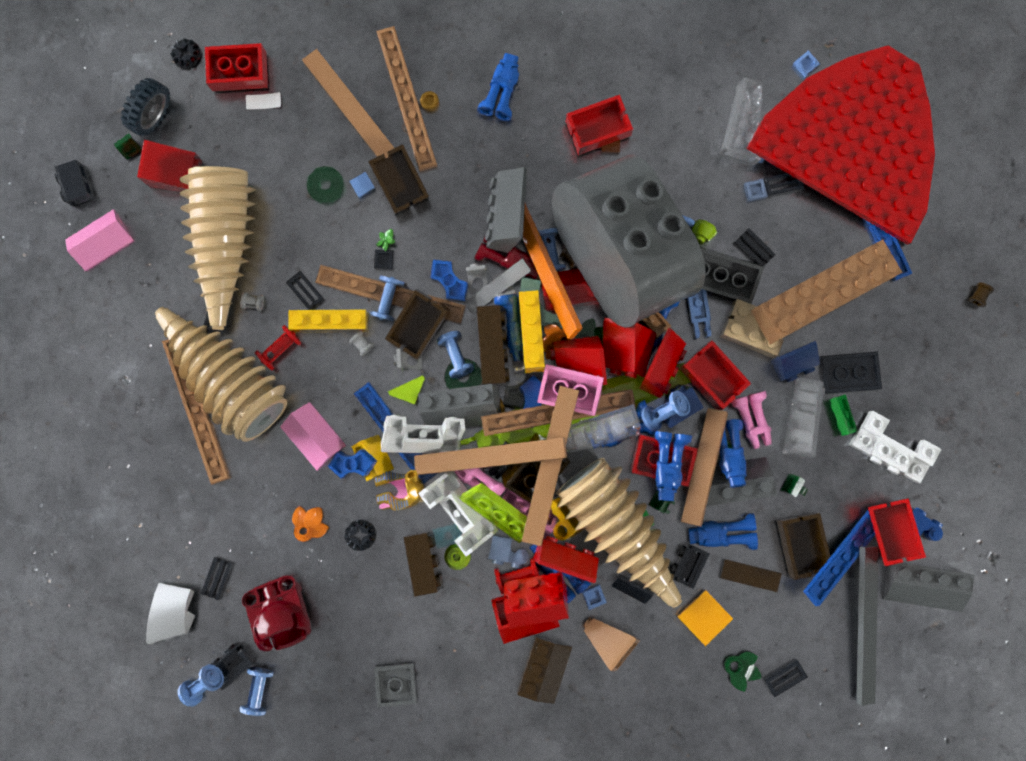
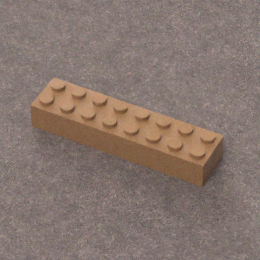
[751,240,903,345]

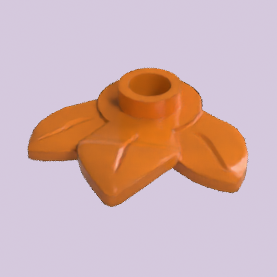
[542,324,571,359]
[292,506,329,542]

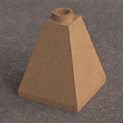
[583,618,641,671]

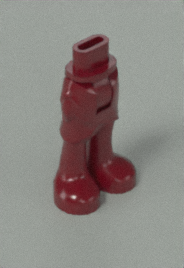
[474,238,538,280]

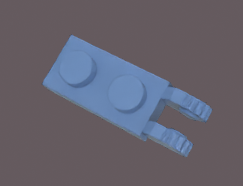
[687,289,711,339]

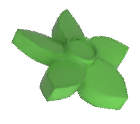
[376,229,395,251]

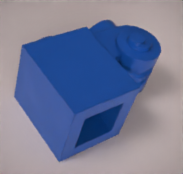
[912,507,943,541]

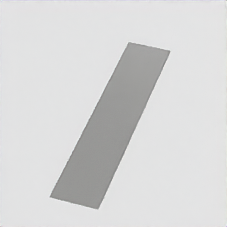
[464,259,531,314]

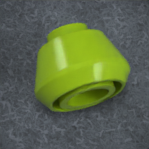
[692,219,717,244]
[444,543,471,570]

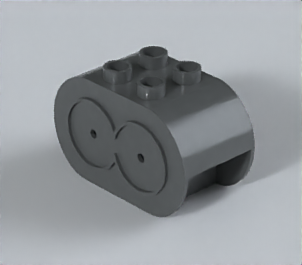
[552,155,705,327]

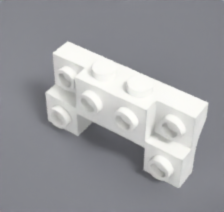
[849,411,942,483]
[381,415,465,453]
[418,471,499,556]

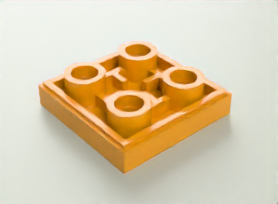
[677,590,733,646]

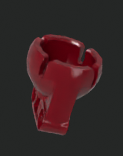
[242,575,311,651]

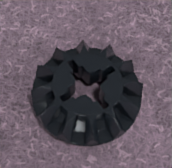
[170,38,201,68]
[344,520,376,551]

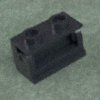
[54,160,94,206]
[669,542,710,589]
[211,643,256,690]

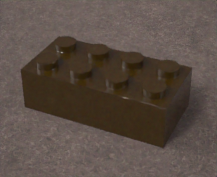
[476,305,510,387]

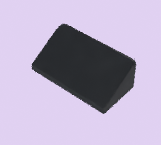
[612,574,654,604]

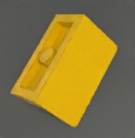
[351,435,394,481]

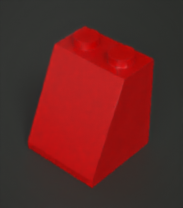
[137,140,202,192]
[603,318,656,379]
[550,336,607,385]

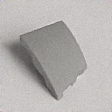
[146,583,195,645]

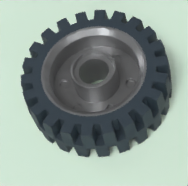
[121,78,170,136]

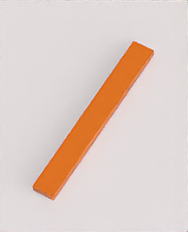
[522,204,582,339]

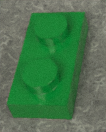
[830,394,858,436]

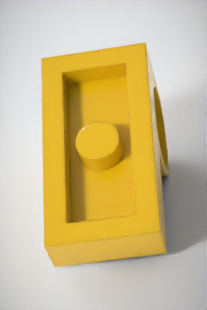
[551,498,584,541]

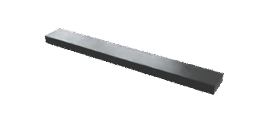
[856,545,878,706]

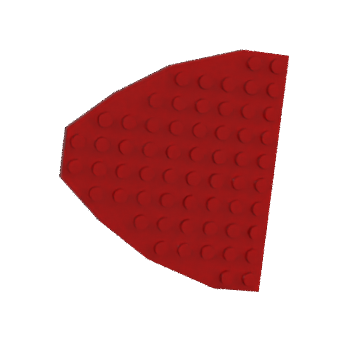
[746,45,935,245]

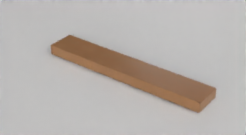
[681,408,728,527]

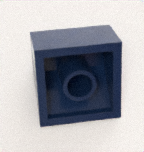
[771,341,820,383]
[662,384,704,428]

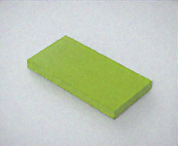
[460,483,527,543]

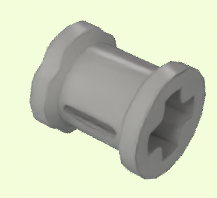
[240,292,264,311]
[349,331,374,356]

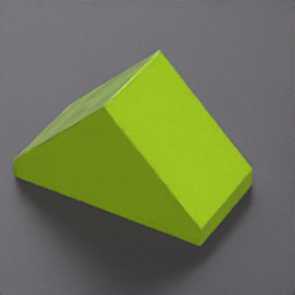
[388,375,426,406]

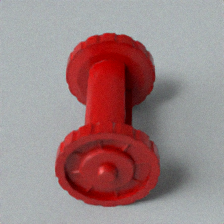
[254,325,302,371]
[494,558,540,595]

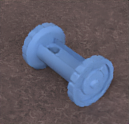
[538,228,566,271]
[369,276,405,322]
[437,331,475,379]
[641,391,690,431]
[178,664,224,707]
[239,667,274,716]

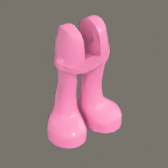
[731,391,772,449]
[454,468,507,497]

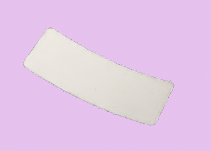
[246,92,281,109]

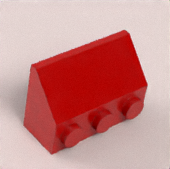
[540,269,599,311]
[639,328,687,398]
[533,535,599,583]
[491,596,560,644]

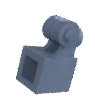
[489,535,529,569]

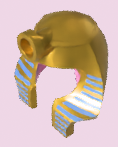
[374,470,424,511]

